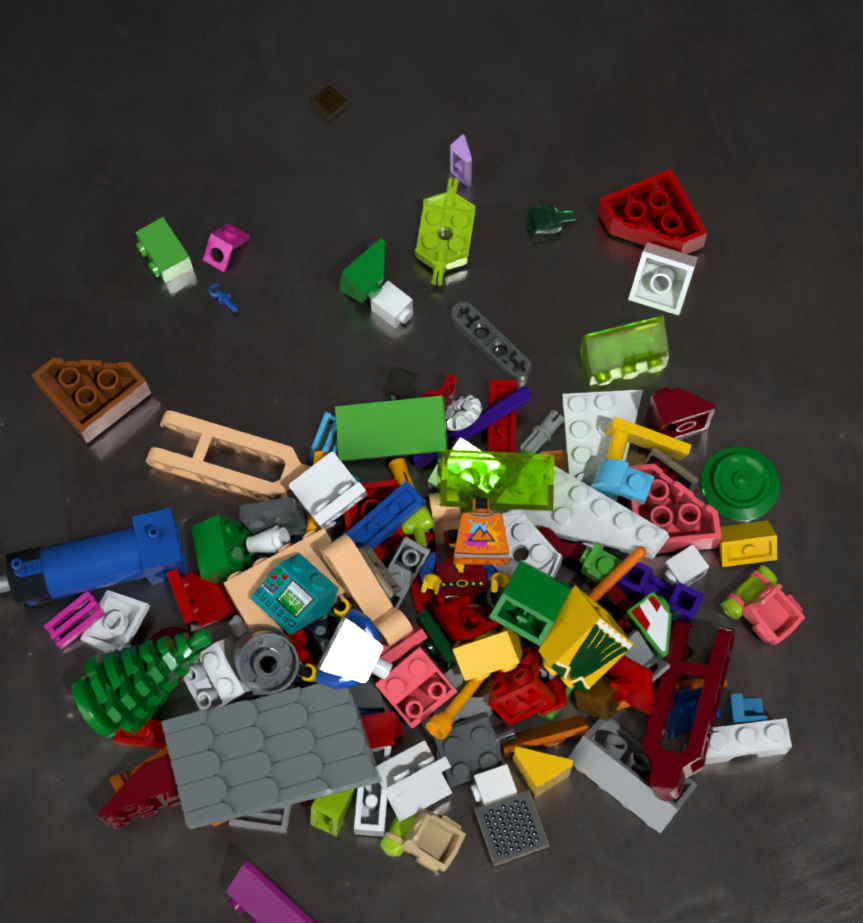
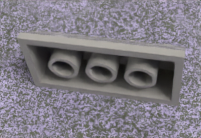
[568,718,698,834]

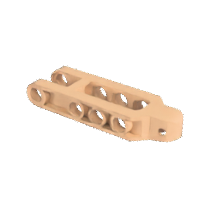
[146,411,311,502]

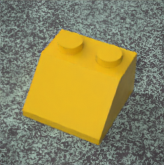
[452,623,523,681]

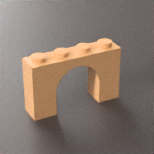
[224,528,349,632]

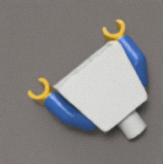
[301,598,392,689]

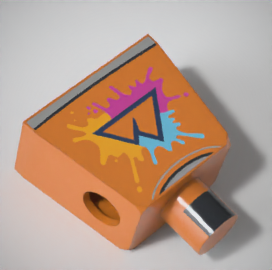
[453,498,510,565]

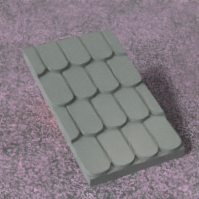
[161,684,381,829]

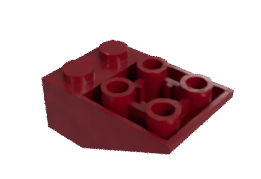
[97,753,181,829]

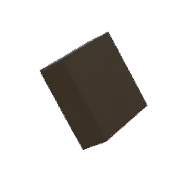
[311,85,347,120]

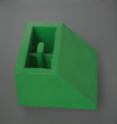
[191,515,257,584]
[489,560,572,646]

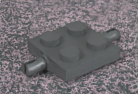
[433,713,516,788]

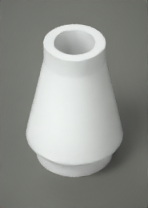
[246,526,290,553]

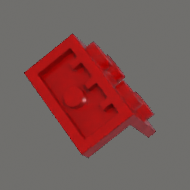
[166,569,239,632]
[488,644,556,726]

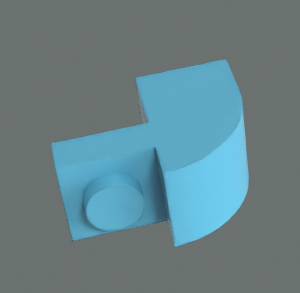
[591,459,655,505]

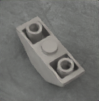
[385,536,430,609]

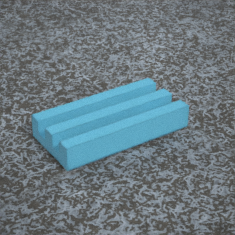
[306,412,338,465]

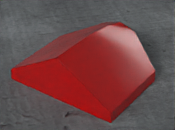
[434,594,499,640]

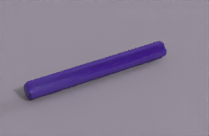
[412,386,533,469]

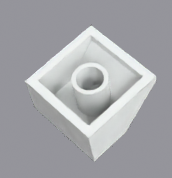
[628,242,698,315]

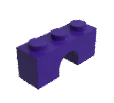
[616,562,705,622]

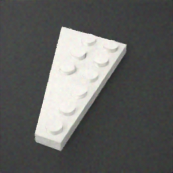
[491,454,669,559]

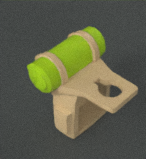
[379,807,466,872]

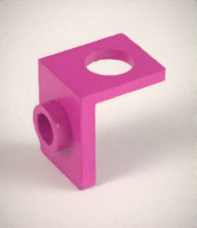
[203,223,250,272]

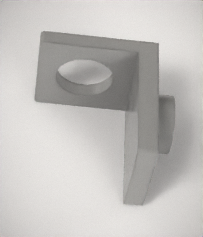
[624,629,670,682]

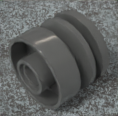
[233,625,299,695]

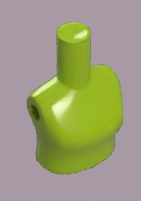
[402,499,434,547]

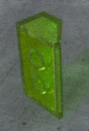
[580,316,669,386]

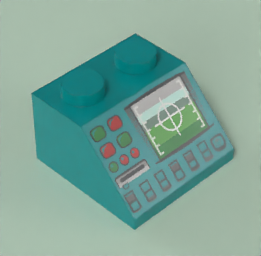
[251,553,339,635]

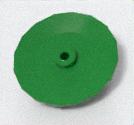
[701,447,780,521]

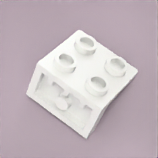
[289,452,367,529]

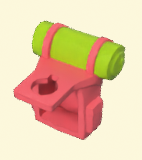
[721,565,806,645]

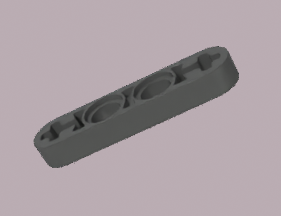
[451,302,531,382]

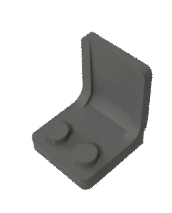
[239,497,308,561]

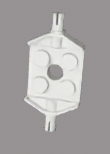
[490,509,563,579]

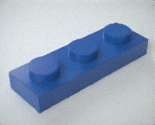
[346,480,427,550]

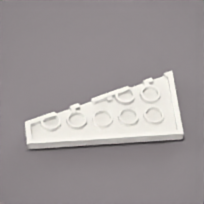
[562,390,643,550]

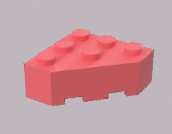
[626,464,722,554]

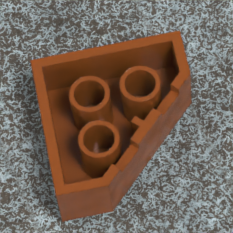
[31,358,151,443]

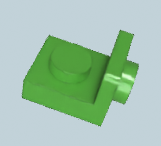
[579,542,622,583]

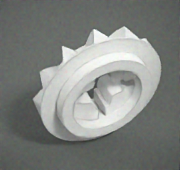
[445,395,482,431]

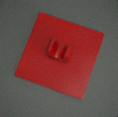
[608,655,654,716]

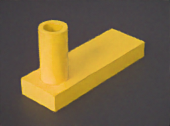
[604,416,691,461]

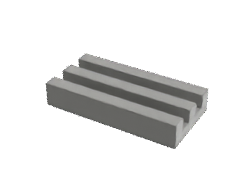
[229,804,292,834]

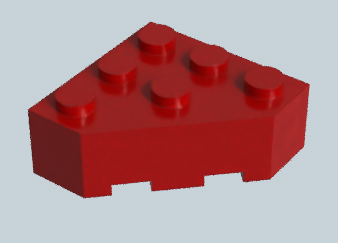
[598,169,707,254]

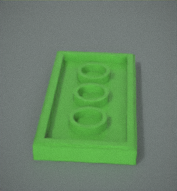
[335,396,448,462]

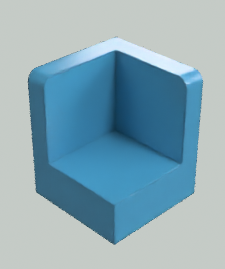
[727,694,768,726]

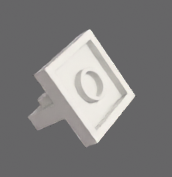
[377,740,452,821]

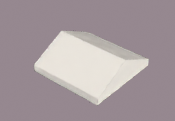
[80,590,150,652]

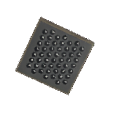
[474,790,550,866]

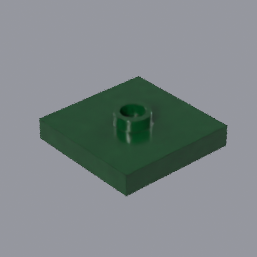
[416,609,457,672]

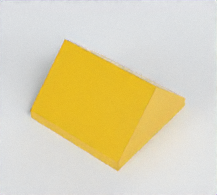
[512,747,574,798]

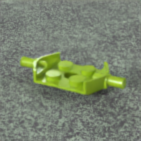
[415,178,475,286]

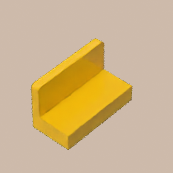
[719,520,778,567]

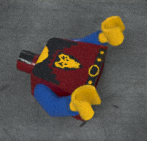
[419,529,509,597]

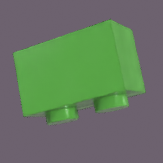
[135,217,193,284]

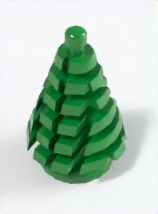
[71,628,213,739]

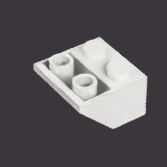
[183,636,253,710]

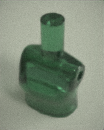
[526,203,577,235]

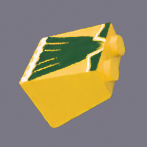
[538,585,634,693]

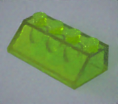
[437,449,555,511]

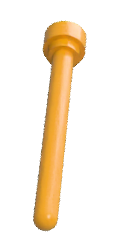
[426,678,485,740]

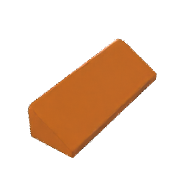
[500,716,589,758]

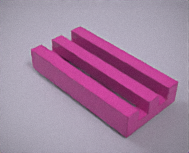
[43,591,106,649]

